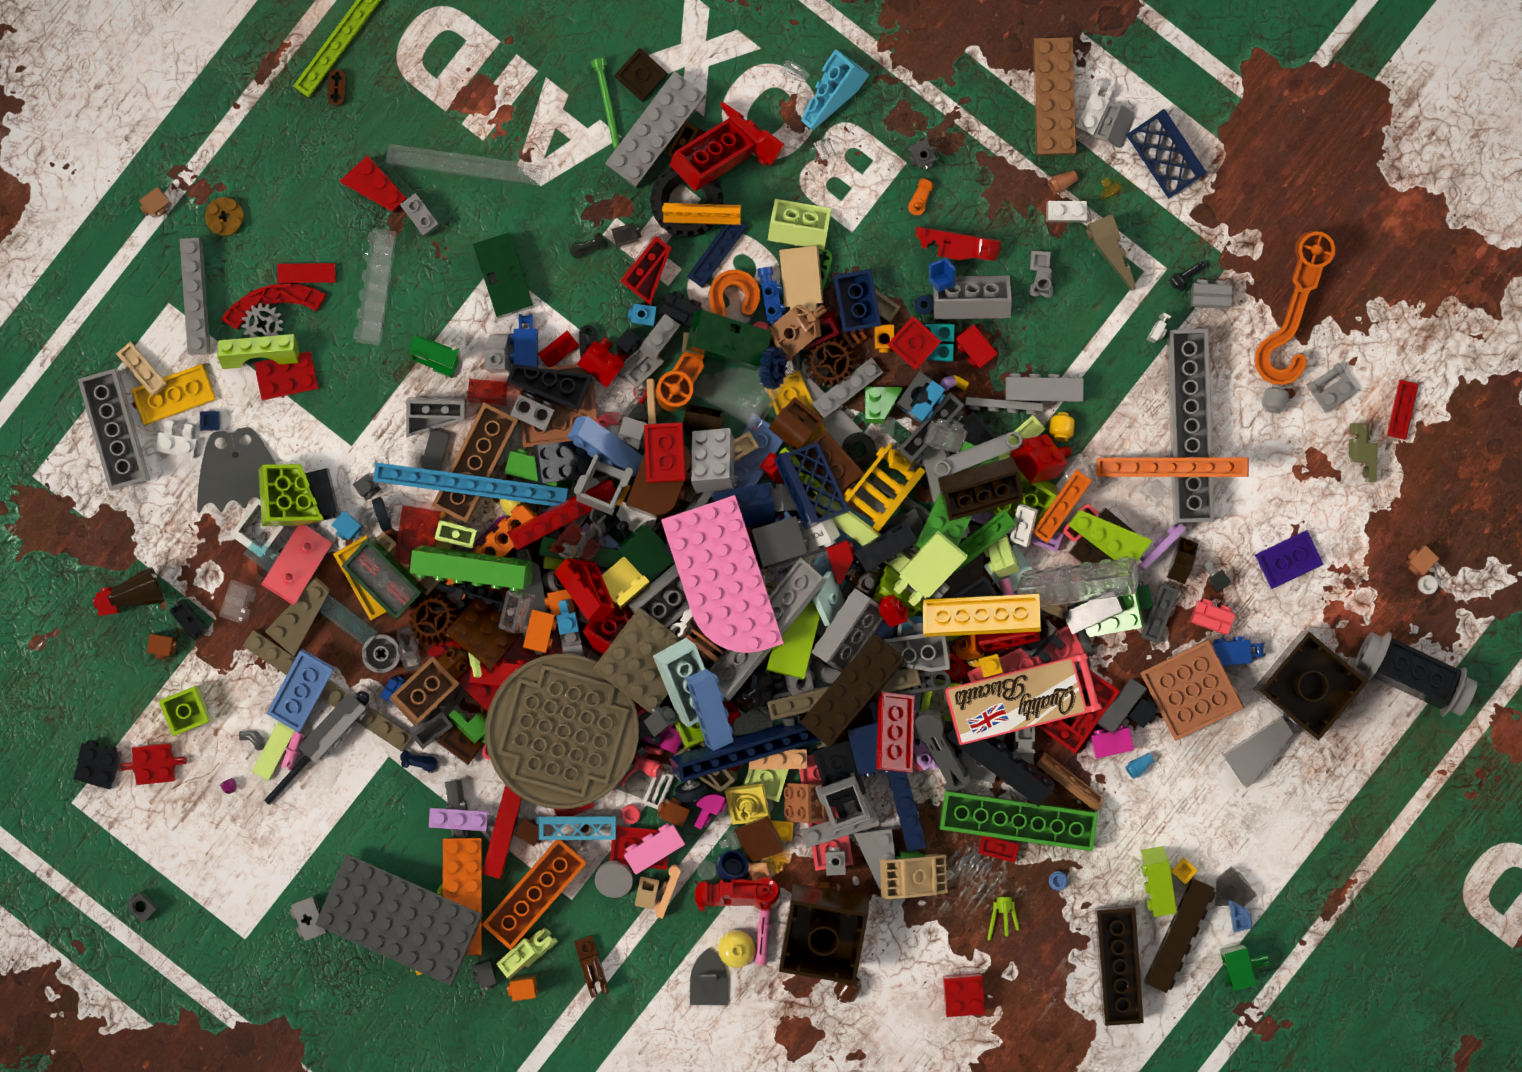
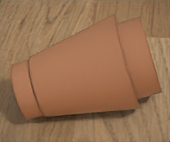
[1048,170,1078,194]

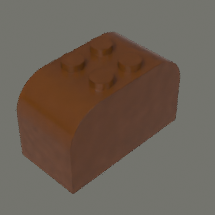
[626,445,692,519]

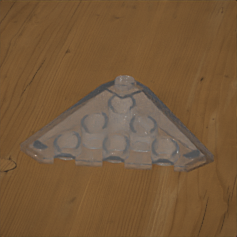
[693,361,797,431]

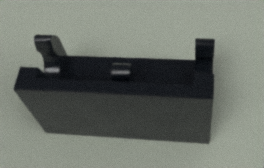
[169,599,209,641]

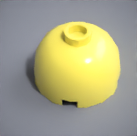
[718,929,756,968]

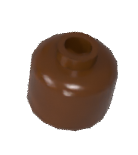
[834,977,862,1003]

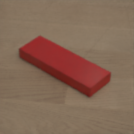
[277,263,336,283]
[1386,380,1419,440]

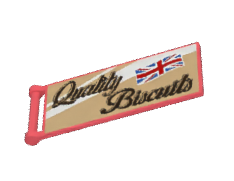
[945,653,1102,745]

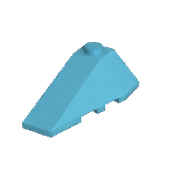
[801,49,869,130]

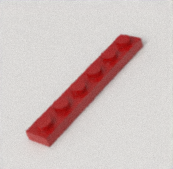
[507,479,616,550]

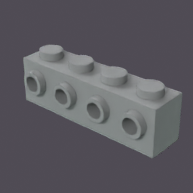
[1005,374,1083,402]

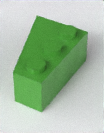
[505,449,573,490]

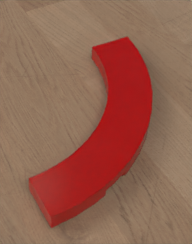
[221,283,327,330]

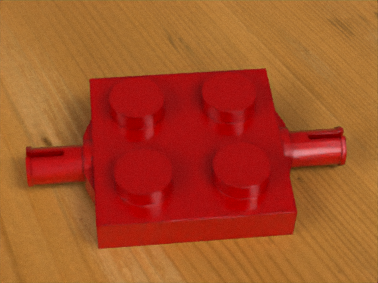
[121,742,187,785]

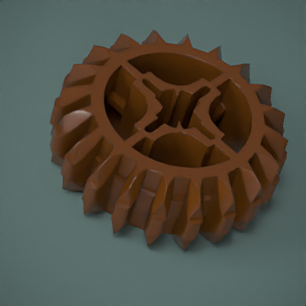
[804,336,856,388]
[408,594,459,646]

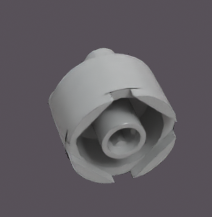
[362,634,403,673]

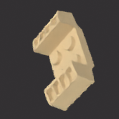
[880,854,948,899]

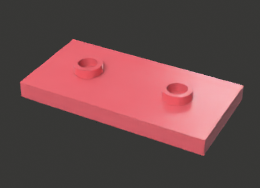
[261,525,332,605]

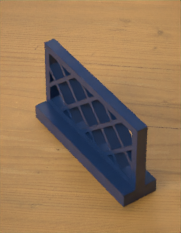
[1126,109,1207,199]
[774,442,850,529]

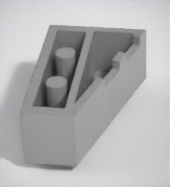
[853,827,895,889]

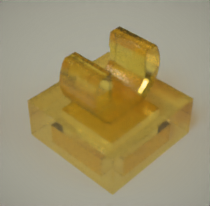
[1099,177,1122,200]
[762,852,789,875]

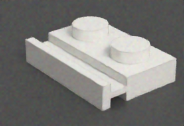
[1146,313,1171,343]

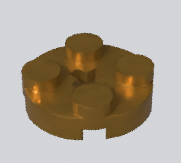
[205,197,244,236]

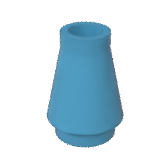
[1125,753,1155,779]

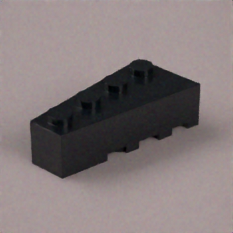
[506,364,593,414]

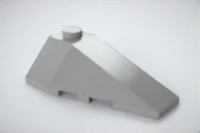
[884,634,950,672]

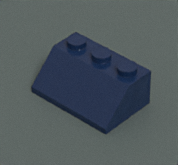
[833,269,881,335]
[711,483,775,528]

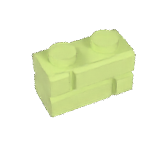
[435,520,478,549]
[984,534,1020,578]

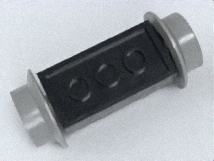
[1355,632,1477,717]

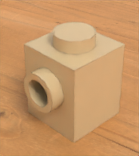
[635,877,659,909]

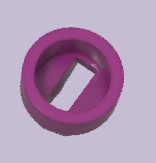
[220,778,237,794]

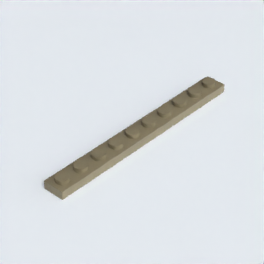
[243,630,412,752]

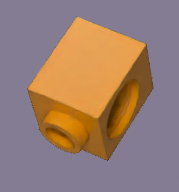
[874,325,894,353]

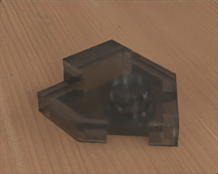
[1215,866,1257,907]

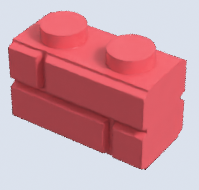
[1190,598,1235,635]

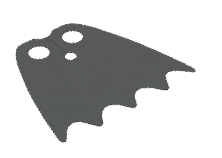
[197,427,276,513]

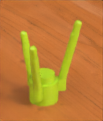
[987,897,1019,941]

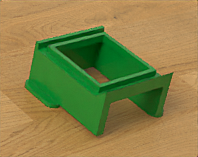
[407,333,461,378]

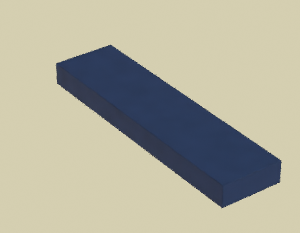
[687,222,748,288]

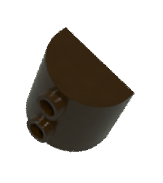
[683,404,725,437]

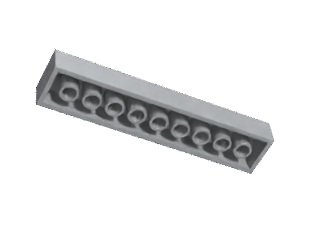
[1167,329,1214,523]

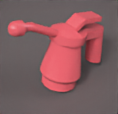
[620,745,664,786]

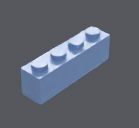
[568,415,643,477]
[686,669,734,751]

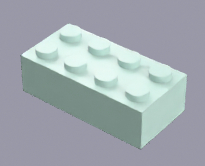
[653,638,705,727]

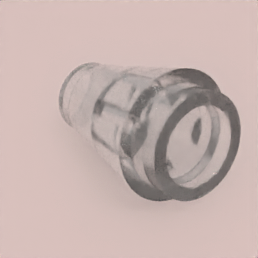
[780,59,810,83]

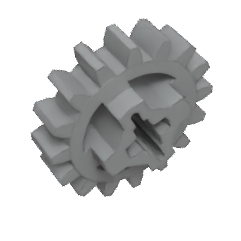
[241,303,284,338]

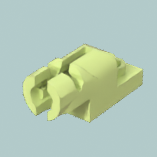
[496,927,557,979]

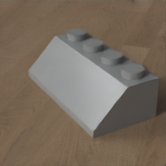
[933,276,1012,319]
[811,589,884,673]

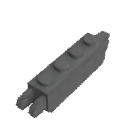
[516,549,551,656]

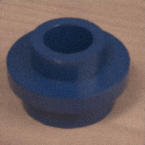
[914,295,934,315]

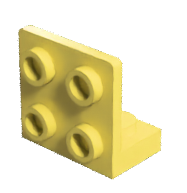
[602,557,650,610]

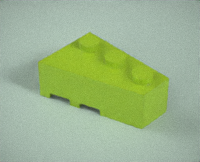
[1140,846,1177,917]

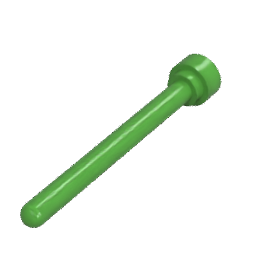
[591,58,620,149]

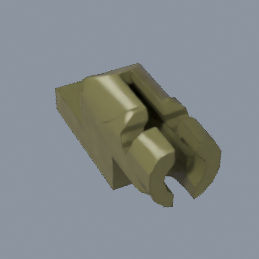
[1349,423,1378,482]

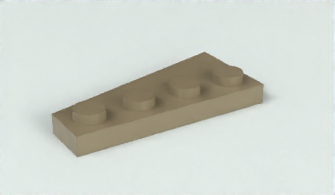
[265,577,330,657]

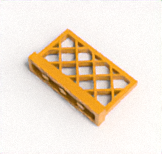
[662,203,741,225]

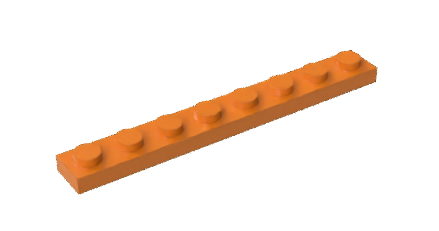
[1097,457,1249,477]

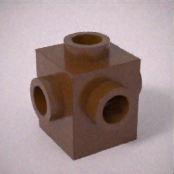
[437,645,471,680]

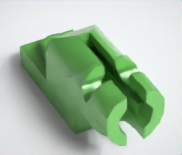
[447,710,487,744]

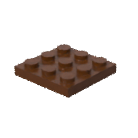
[445,597,523,670]

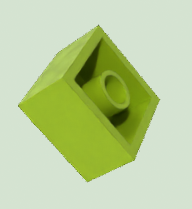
[159,685,212,736]

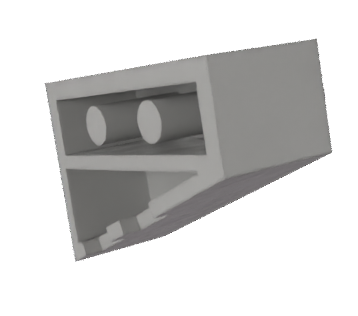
[406,397,466,438]

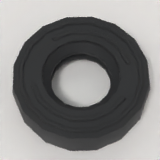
[842,432,876,467]

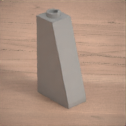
[485,334,510,373]
[1223,717,1293,788]

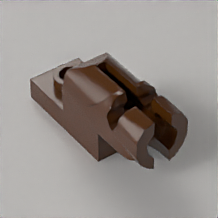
[574,935,609,998]

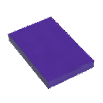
[1255,530,1324,589]

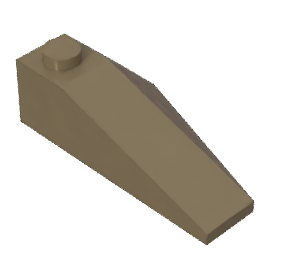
[1086,214,1136,291]

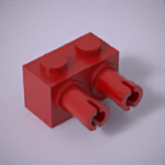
[577,338,628,388]

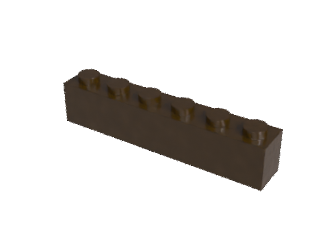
[1144,877,1216,993]

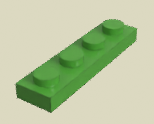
[955,509,1017,572]

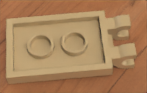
[779,246,823,318]

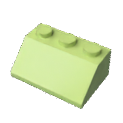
[768,199,831,250]

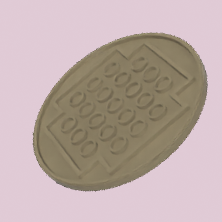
[485,653,639,809]

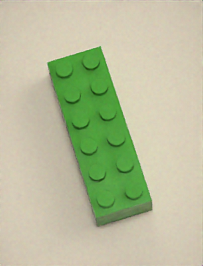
[913,441,1000,550]
[410,545,534,592]

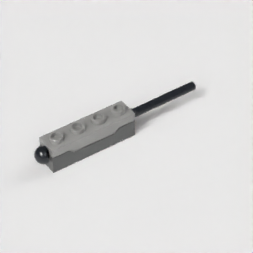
[264,690,370,805]

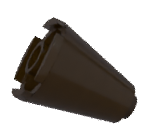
[108,567,164,608]

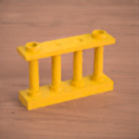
[843,443,926,532]

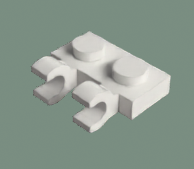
[155,420,198,458]
[670,608,701,638]

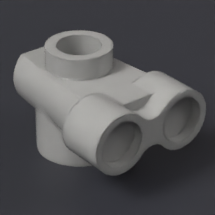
[1030,267,1053,297]

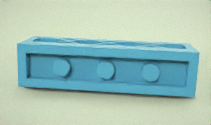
[536,816,616,840]

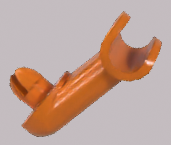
[908,178,934,215]

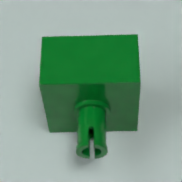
[1219,943,1269,991]

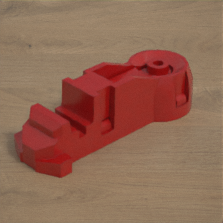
[915,226,1002,261]
[694,877,781,911]

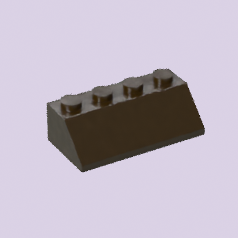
[938,457,1023,521]

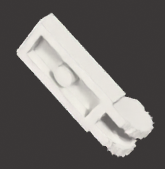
[1075,79,1115,136]

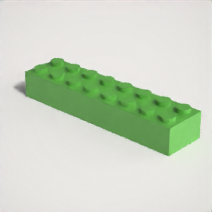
[939,790,1098,851]

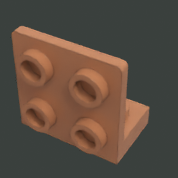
[784,783,827,823]

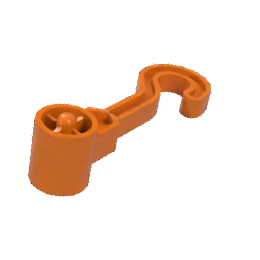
[1254,231,1335,385]
[655,270,760,412]

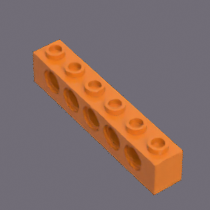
[446,503,538,602]

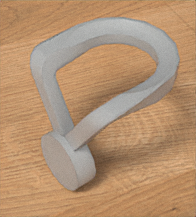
[897,617,924,637]

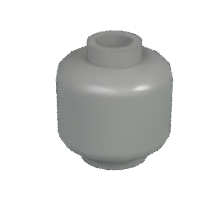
[1262,384,1289,414]

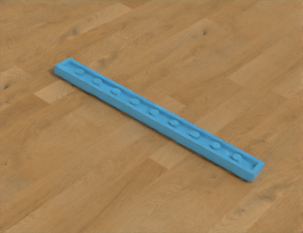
[373,462,568,506]

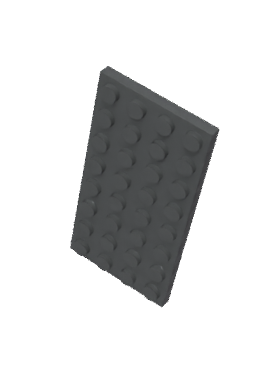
[315,854,483,986]

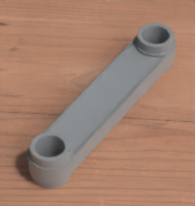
[933,432,1022,478]

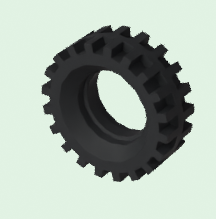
[650,168,724,238]

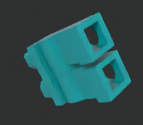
[923,324,955,362]

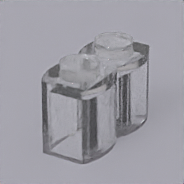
[923,419,968,453]
[397,626,422,671]

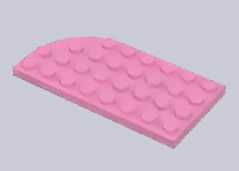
[661,495,784,653]

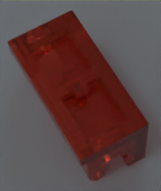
[467,379,508,406]

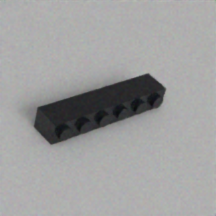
[946,726,1055,807]

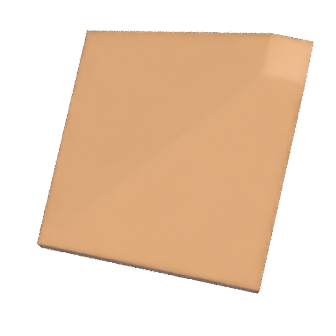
[748,862,772,881]

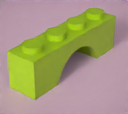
[217,334,299,369]

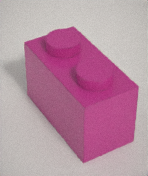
[1090,724,1134,759]

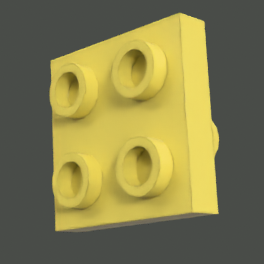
[725,783,771,825]

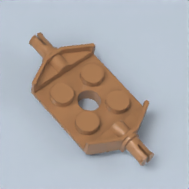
[767,304,827,361]

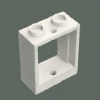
[230,498,287,558]

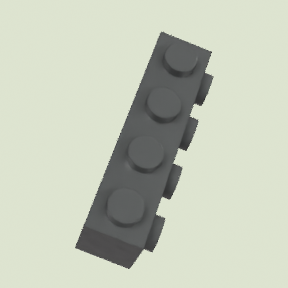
[898,392,965,465]

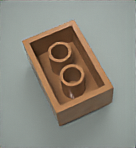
[389,656,459,727]

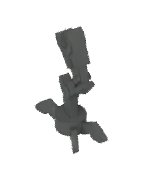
[558,508,607,559]

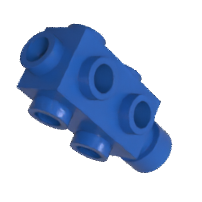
[757,266,786,326]

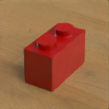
[955,324,997,369]

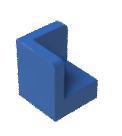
[929,258,956,292]

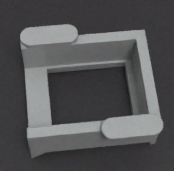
[574,454,633,515]
[815,773,873,832]

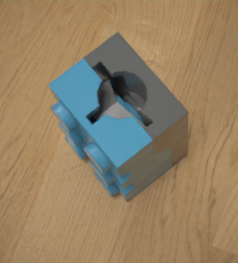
[895,372,945,423]

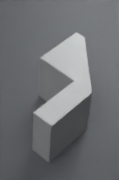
[809,655,841,684]

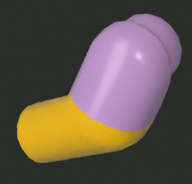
[940,375,969,391]

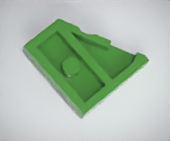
[865,387,902,423]

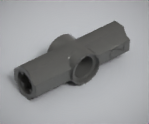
[445,780,469,839]

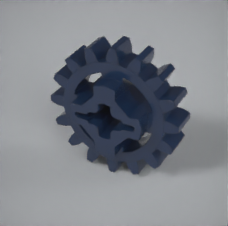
[758,347,788,389]

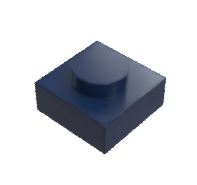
[200,411,220,431]

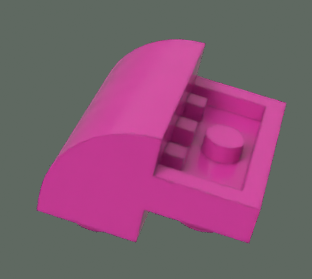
[694,792,727,829]

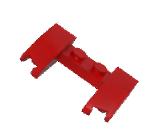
[1037,664,1120,754]

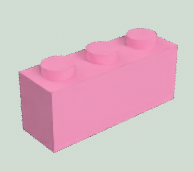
[624,823,685,875]

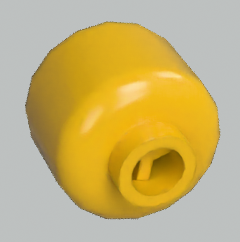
[1049,412,1075,442]

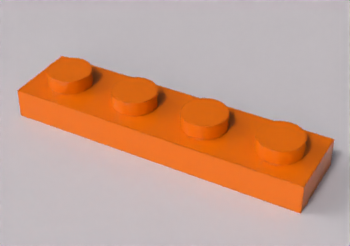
[1033,469,1092,543]

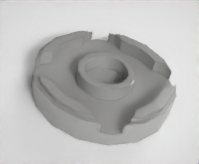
[595,861,633,898]

